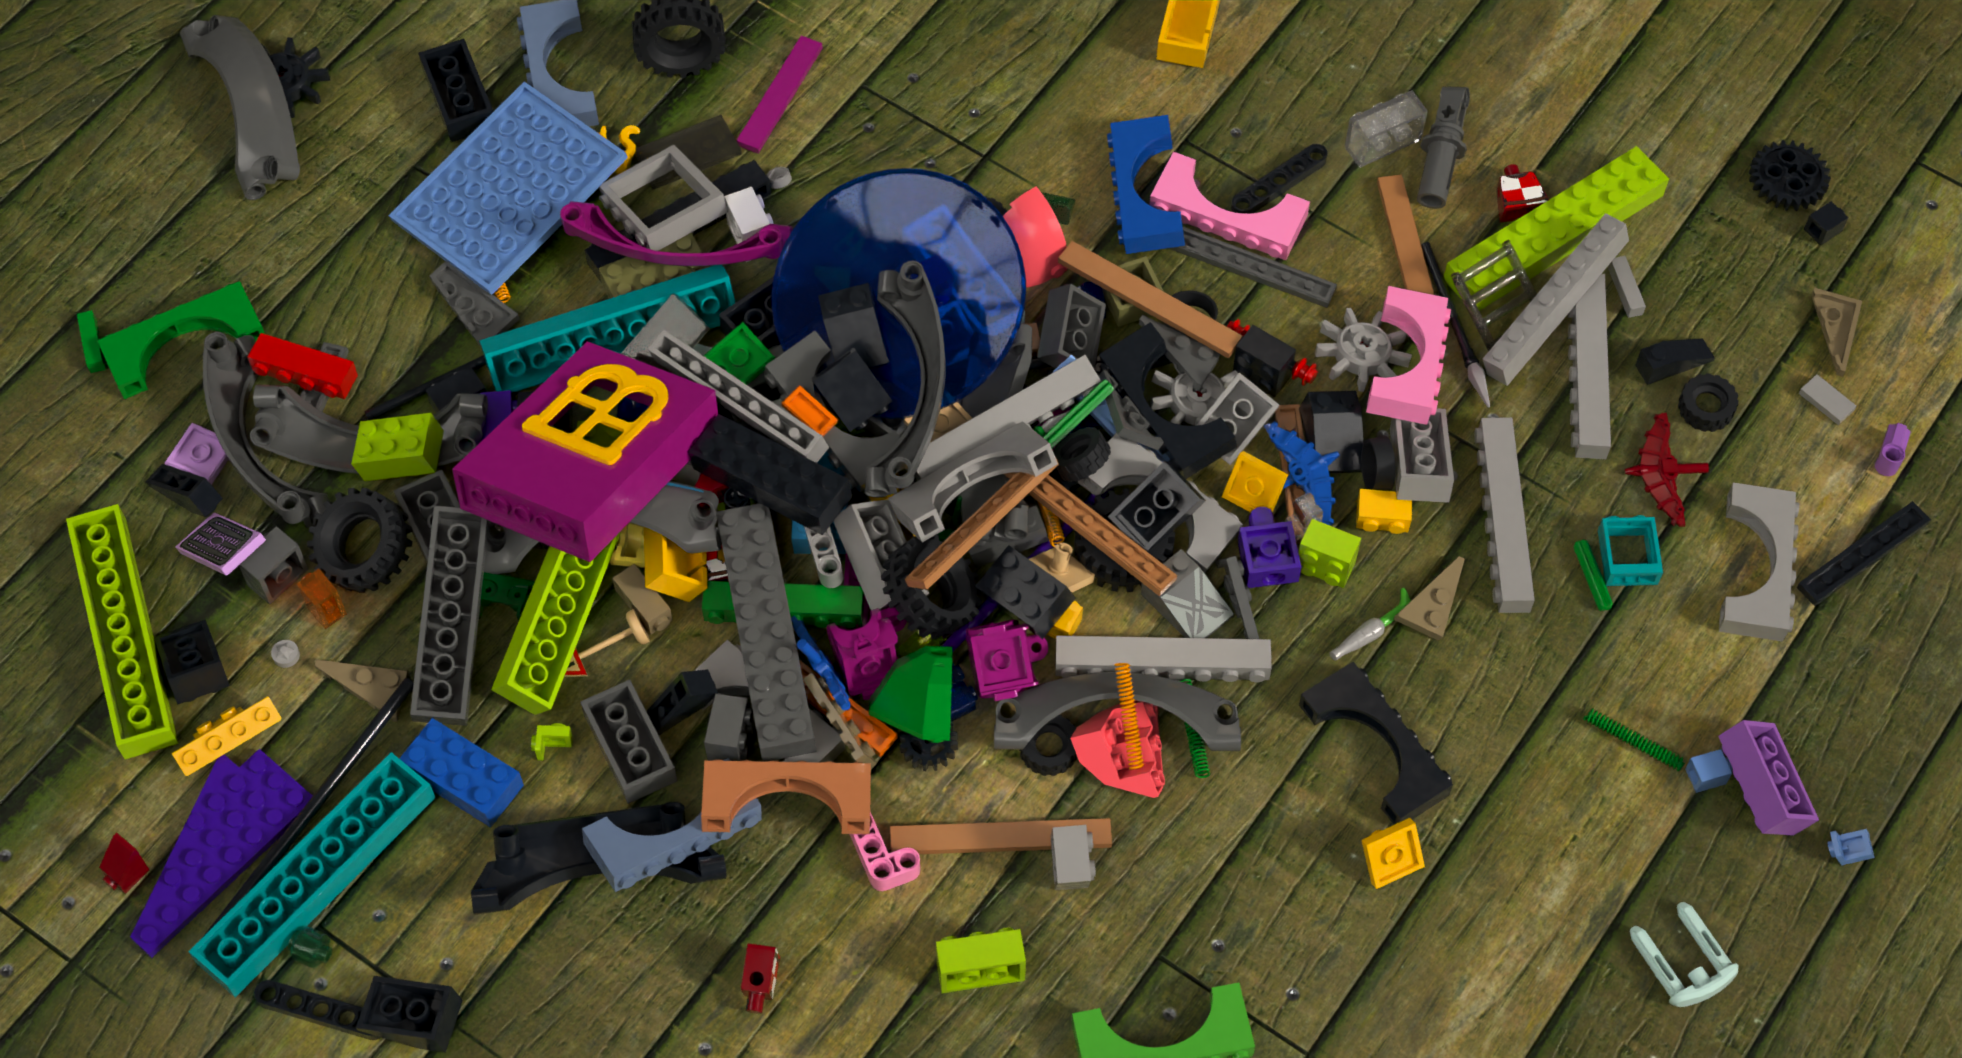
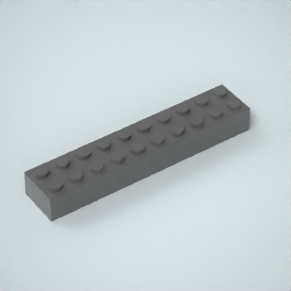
[716,504,817,762]

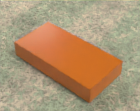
[781,385,838,437]

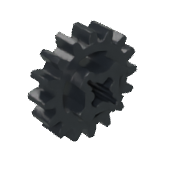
[899,723,958,772]

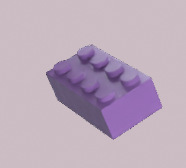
[1718,720,1819,835]

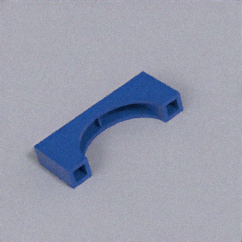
[1107,115,1185,254]

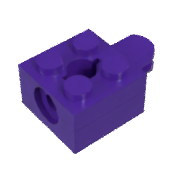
[1237,507,1302,588]

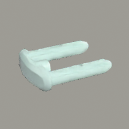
[1630,902,1739,1007]

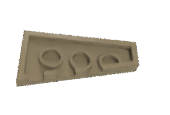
[803,673,877,768]

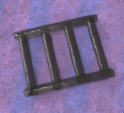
[1451,240,1537,351]

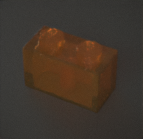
[297,569,347,629]

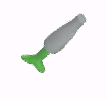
[1330,588,1411,661]

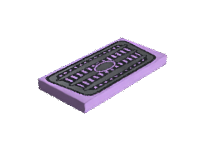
[175,512,266,576]

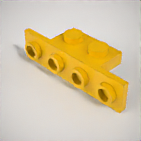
[171,696,281,776]

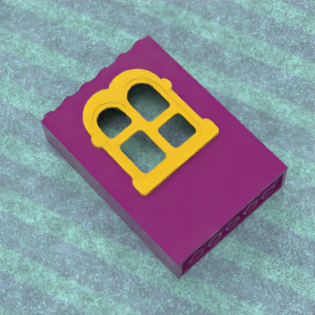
[452,341,718,562]

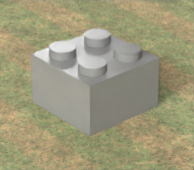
[1050,825,1096,890]

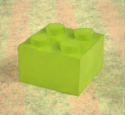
[1298,519,1361,588]

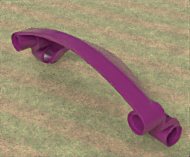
[560,201,793,266]

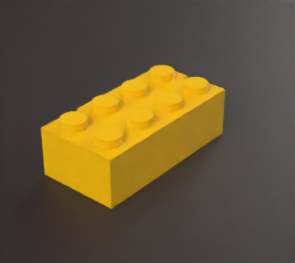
[1156,0,1220,68]
[644,527,707,602]

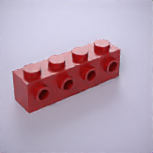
[247,333,358,400]

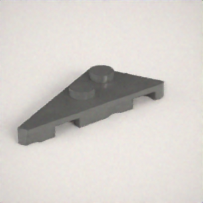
[1139,315,1221,391]
[1099,370,1164,450]
[1215,556,1259,639]

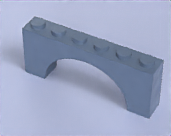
[517,0,599,127]
[582,758,762,892]

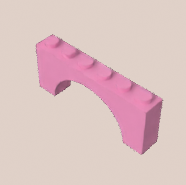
[1150,152,1310,260]
[1366,286,1451,425]

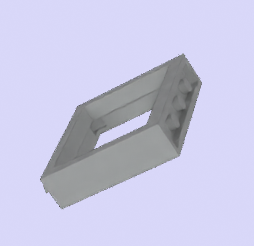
[599,145,728,251]

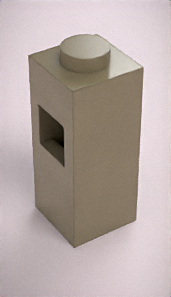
[612,564,673,635]

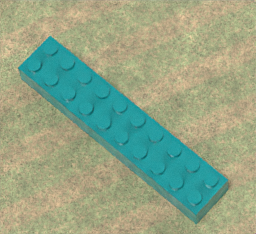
[479,265,736,393]
[188,752,436,997]

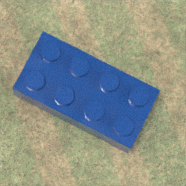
[399,718,524,828]

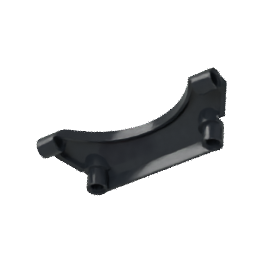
[471,802,727,915]

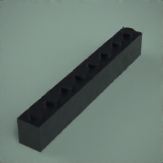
[584,160,771,284]

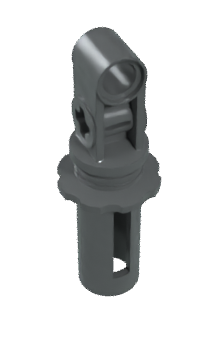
[1417,86,1470,209]

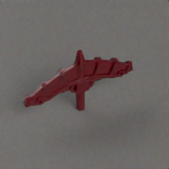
[1624,413,1709,527]

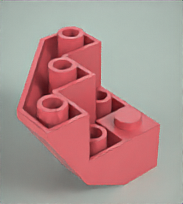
[1070,700,1165,798]

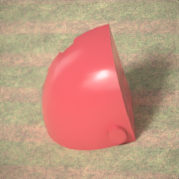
[976,186,1067,288]

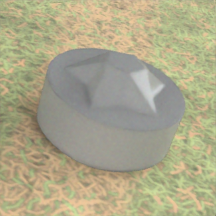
[767,167,792,189]
[271,640,300,668]

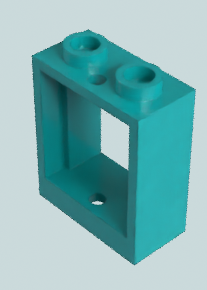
[1598,515,1663,586]

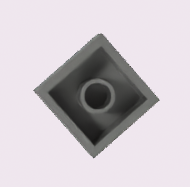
[239,527,309,604]
[704,693,755,761]

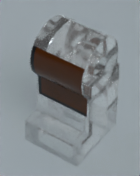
[1286,493,1323,541]

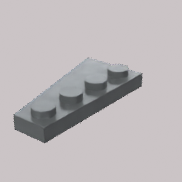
[429,261,520,347]

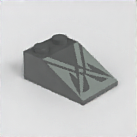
[1141,549,1234,638]

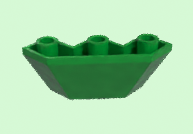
[869,646,952,743]

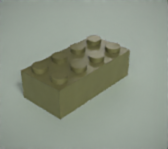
[599,233,709,299]

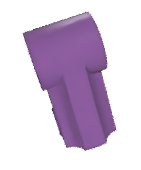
[1875,423,1911,476]

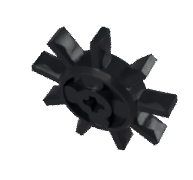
[261,37,330,118]

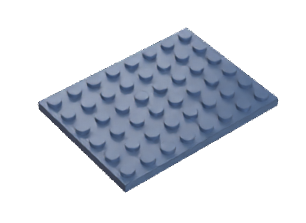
[388,82,628,295]

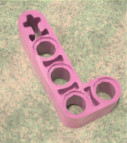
[850,812,920,891]

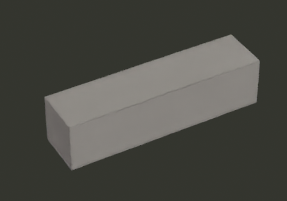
[1608,256,1646,318]

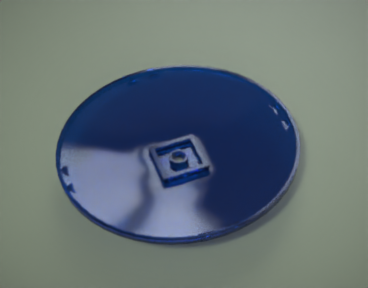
[772,168,1026,419]

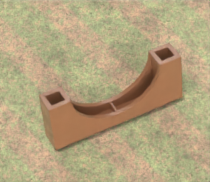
[701,760,871,834]

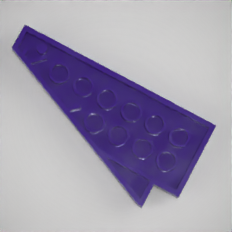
[130,749,312,958]

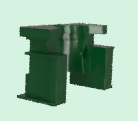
[479,572,535,622]

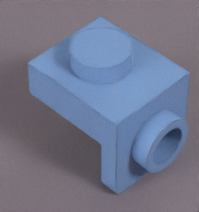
[1828,829,1875,865]

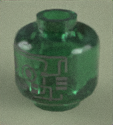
[288,927,333,969]

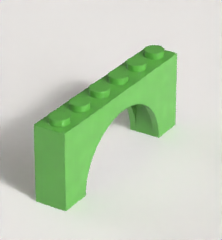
[1071,983,1255,1058]

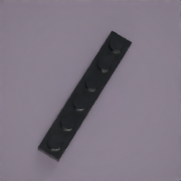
[1797,501,1931,606]

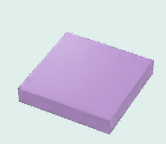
[165,423,229,485]

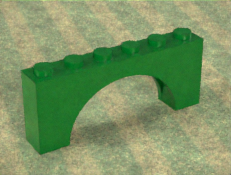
[97,281,265,400]

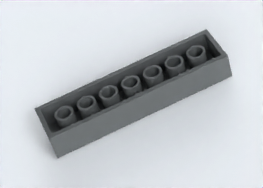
[410,506,489,726]

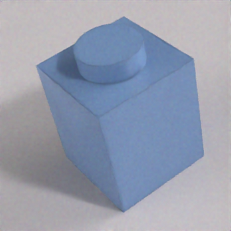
[1685,749,1732,793]

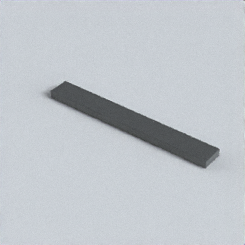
[1168,227,1337,308]

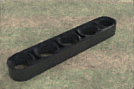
[1231,144,1328,214]
[254,980,381,1040]

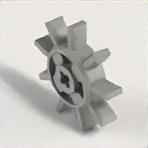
[1314,308,1412,392]
[1149,363,1238,426]

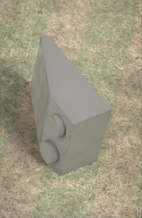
[1197,373,1280,465]

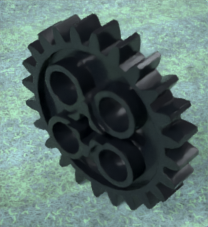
[1748,140,1831,211]

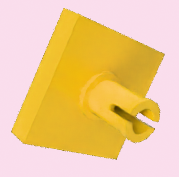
[1222,451,1288,512]
[1361,818,1425,889]

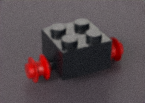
[1227,319,1318,397]

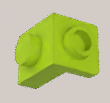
[531,723,573,761]

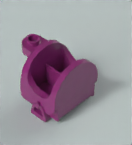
[827,607,907,700]
[966,620,1048,701]

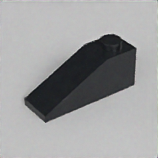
[1635,338,1715,385]
[145,464,223,517]
[646,669,718,736]

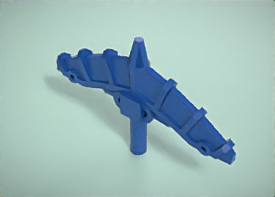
[1264,421,1340,525]
[791,615,851,710]

